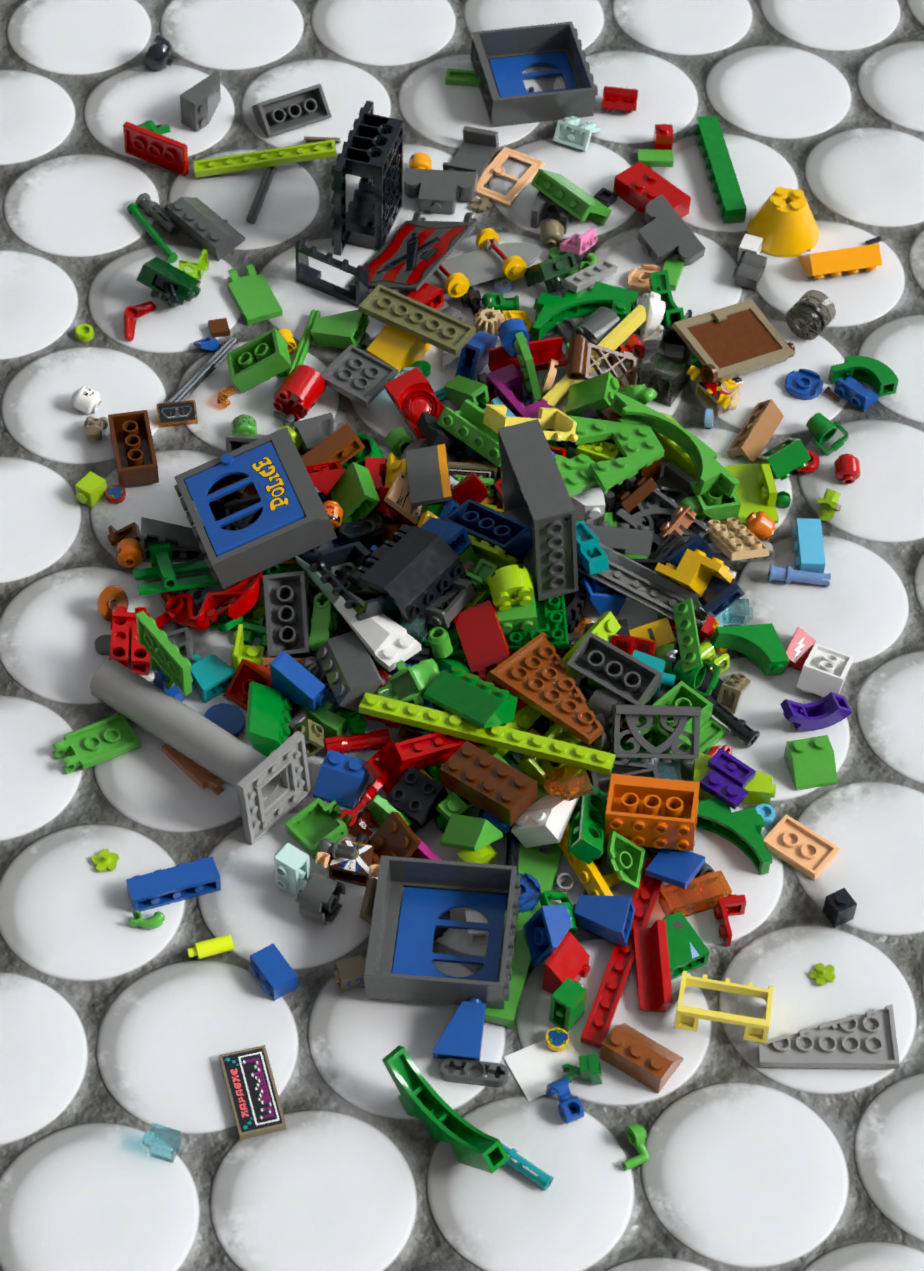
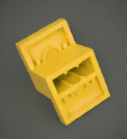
[655,549,734,597]

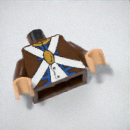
[315,834,380,887]

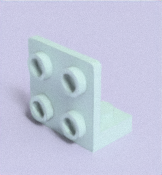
[553,116,600,151]

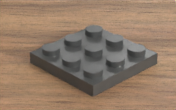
[321,344,399,407]

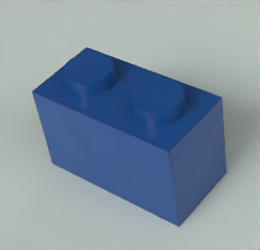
[249,943,298,1001]

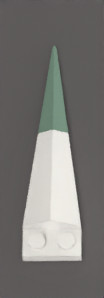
[295,556,422,672]

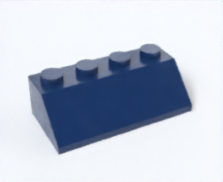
[442,499,533,557]

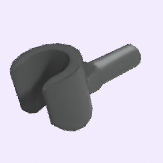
[273,411,295,428]

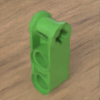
[309,592,338,652]

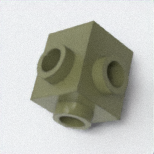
[293,719,325,757]

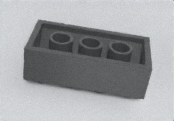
[252,83,332,138]
[167,197,246,261]
[263,571,314,658]
[316,631,383,713]
[566,631,662,705]

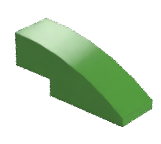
[295,702,346,737]

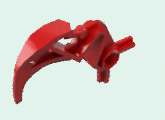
[154,572,263,631]

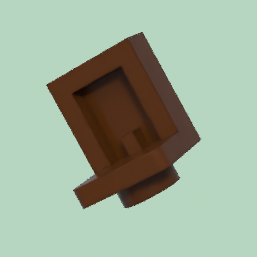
[108,522,141,546]

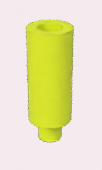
[187,934,234,959]

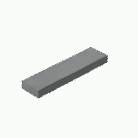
[561,259,617,293]

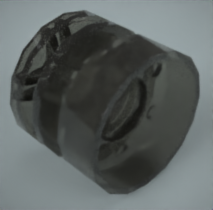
[786,290,836,340]

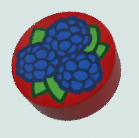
[105,485,126,504]

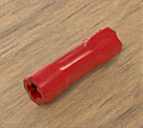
[324,729,390,755]

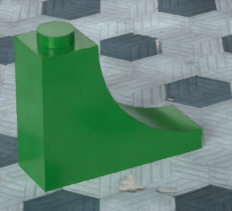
[710,623,790,676]

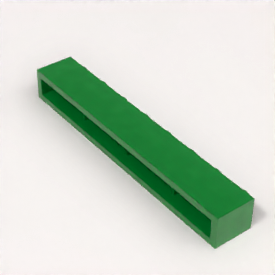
[693,116,747,224]

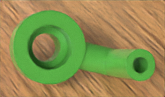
[622,1122,650,1171]

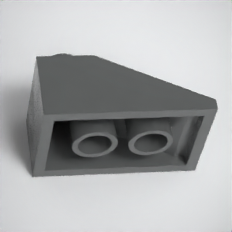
[180,71,221,132]

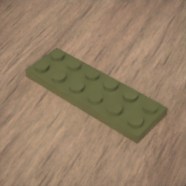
[358,284,476,356]

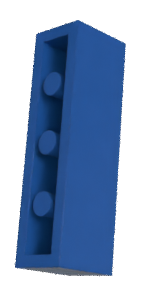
[126,857,221,912]

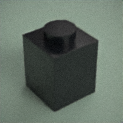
[822,888,857,928]

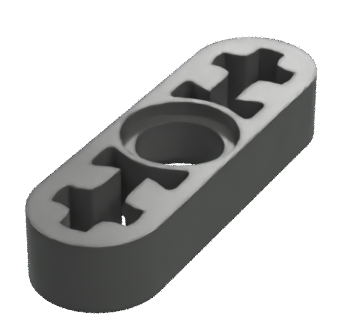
[440,1058,508,1087]

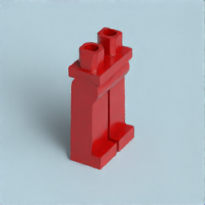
[109,606,150,675]

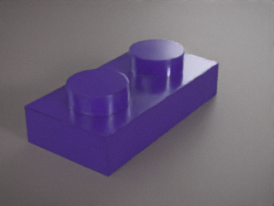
[707,748,756,788]
[699,768,748,810]

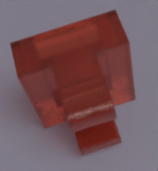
[348,808,377,837]

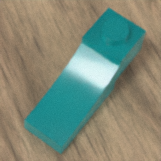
[576,520,609,575]

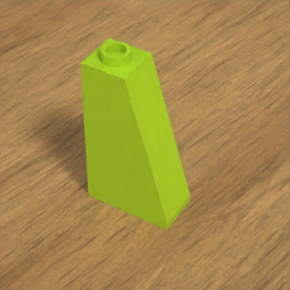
[692,752,776,805]

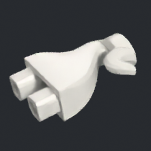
[639,292,666,351]

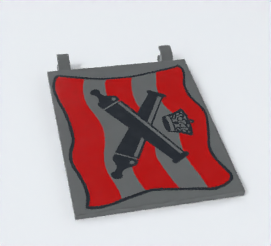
[348,211,477,291]

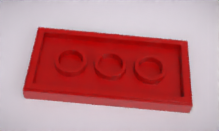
[123,121,189,176]

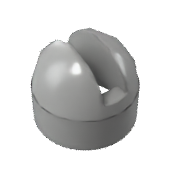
[555,873,574,892]

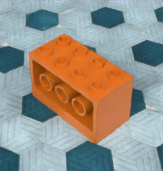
[605,774,700,851]

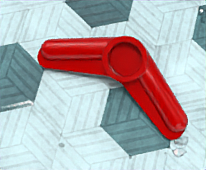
[123,301,156,341]

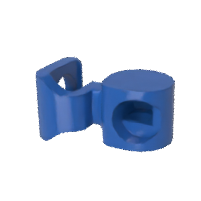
[546,1076,584,1124]

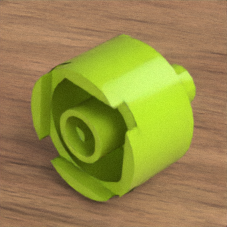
[487,565,534,611]

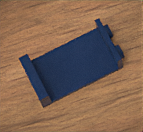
[666,534,745,618]

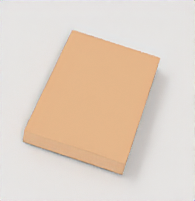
[763,814,840,880]

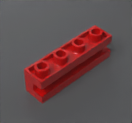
[392,732,482,775]

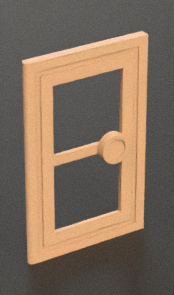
[476,147,545,207]

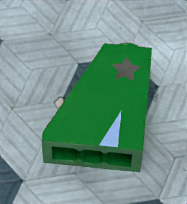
[662,911,709,980]

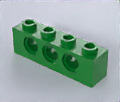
[568,781,607,864]

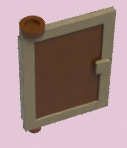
[672,299,795,384]

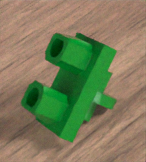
[241,614,268,650]

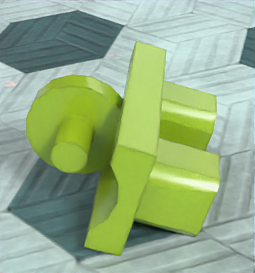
[817,488,842,521]

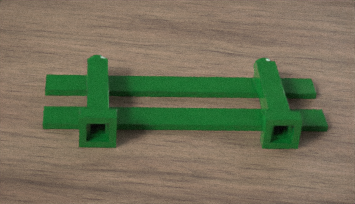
[133,543,303,595]

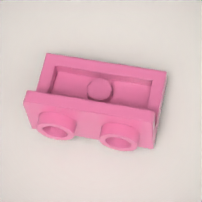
[560,227,597,255]

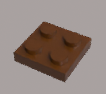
[368,811,421,858]

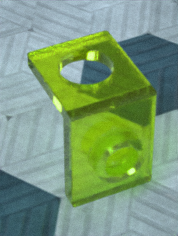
[179,249,209,280]

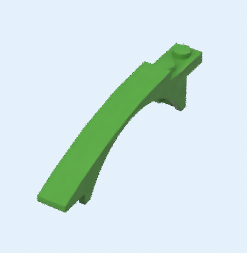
[610,392,740,498]

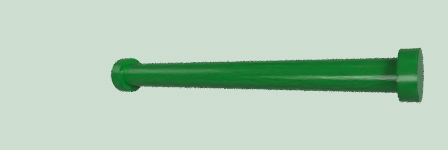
[127,203,178,263]

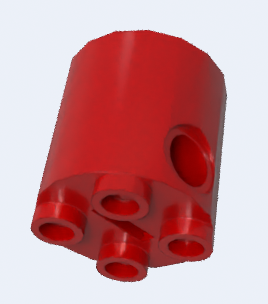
[273,365,326,422]

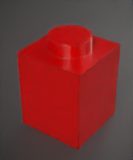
[653,124,674,150]

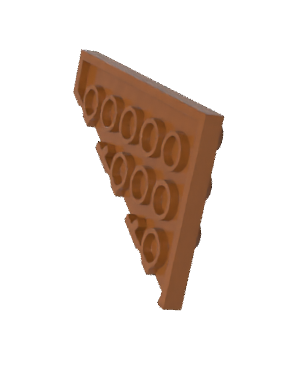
[489,632,603,745]

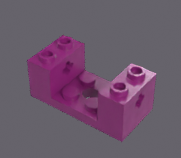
[486,363,553,431]

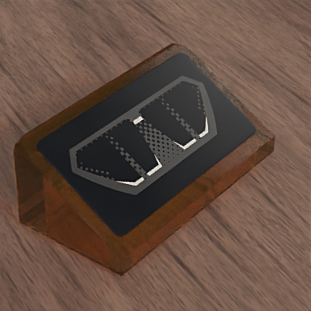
[157,400,198,427]

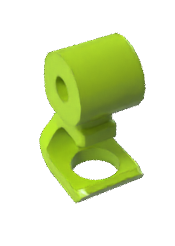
[700,641,730,675]

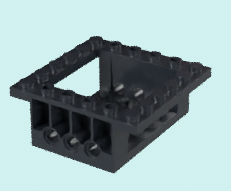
[331,101,404,256]

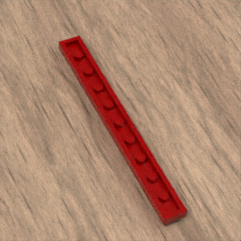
[580,858,663,1049]

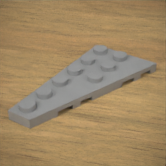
[757,1004,900,1069]

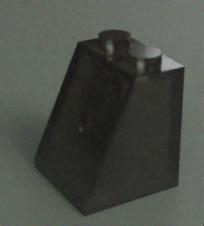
[637,352,691,407]

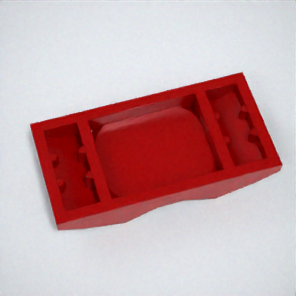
[383,367,445,439]

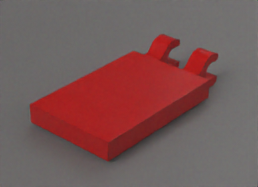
[453,600,511,681]

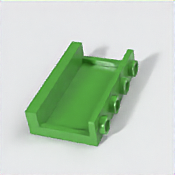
[531,169,612,226]
[437,399,500,467]

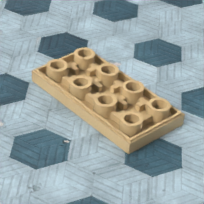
[705,517,769,561]

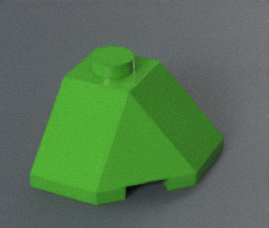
[607,831,645,890]

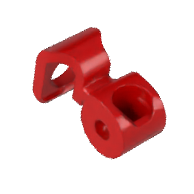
[609,335,645,366]

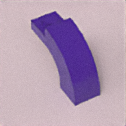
[780,692,852,731]

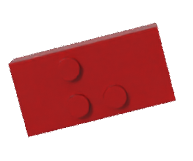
[613,161,691,218]

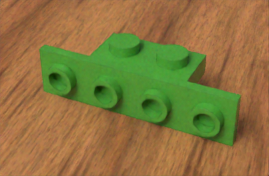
[673,597,703,672]

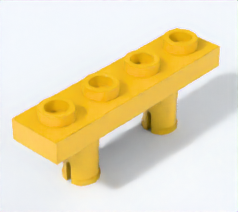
[558,823,620,896]

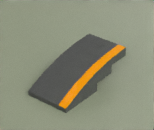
[406,444,452,507]

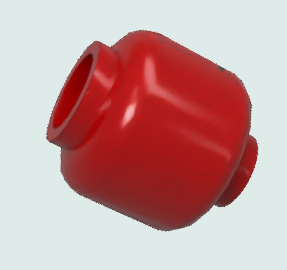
[834,454,861,484]

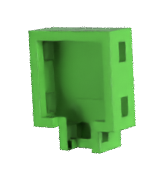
[285,798,350,860]

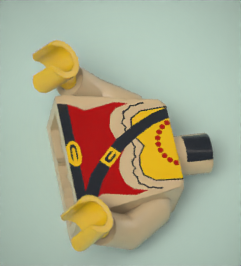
[687,366,743,416]

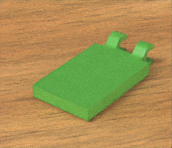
[227,264,283,325]
[53,713,141,774]

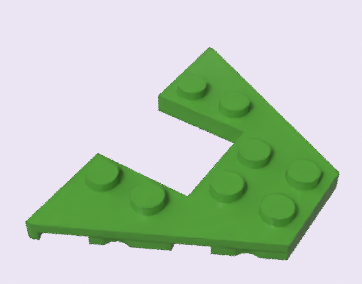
[567,415,665,494]

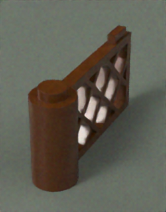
[566,335,637,389]

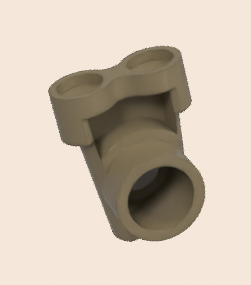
[84,416,109,441]

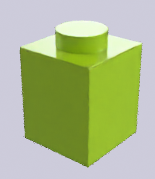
[75,471,107,507]

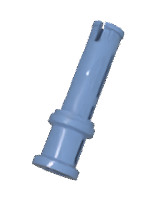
[768,564,831,587]

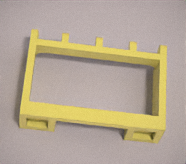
[483,404,578,442]
[674,971,774,1044]

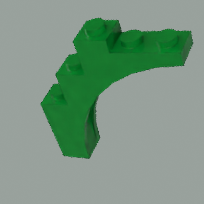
[529,281,639,341]
[696,798,772,875]
[382,1046,509,1173]

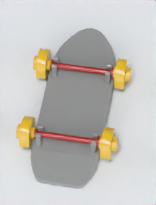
[425,228,540,298]

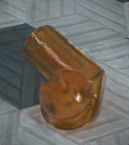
[217,385,236,409]

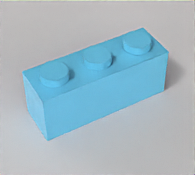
[792,518,825,573]

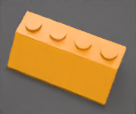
[798,243,882,279]

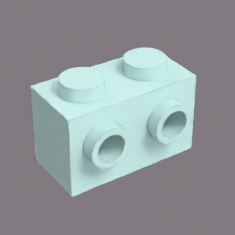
[274,843,310,896]

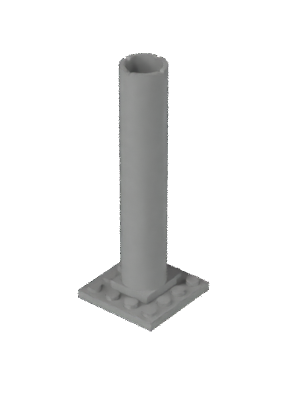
[90,659,311,845]

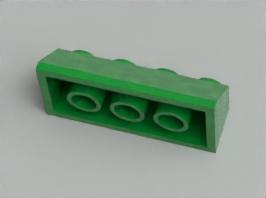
[423,666,518,729]
[245,681,292,757]

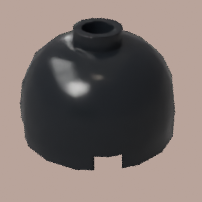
[143,34,175,71]

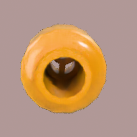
[409,153,432,169]

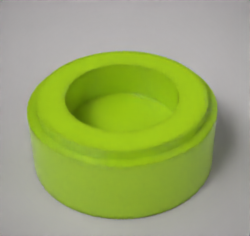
[75,324,94,342]

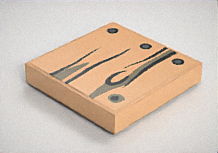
[384,470,422,524]

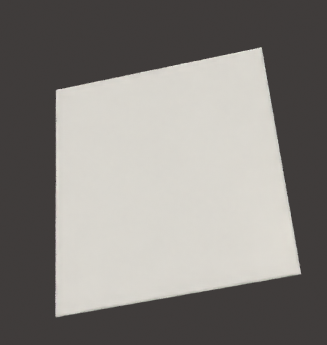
[504,1039,582,1101]

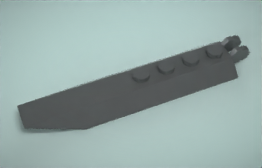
[577,543,708,631]

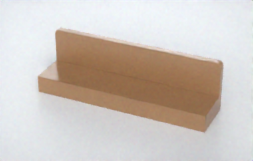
[727,399,784,464]

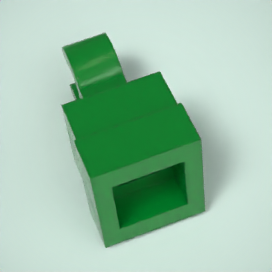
[562,1053,602,1085]

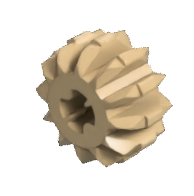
[473,307,505,335]

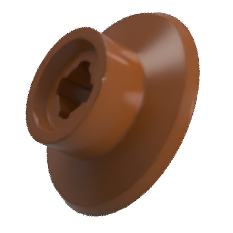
[97,585,128,622]

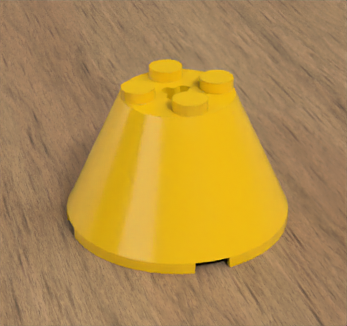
[747,187,819,258]

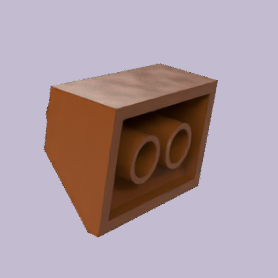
[599,1023,683,1094]

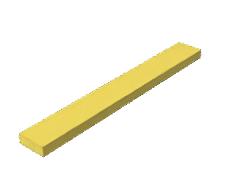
[542,304,646,408]

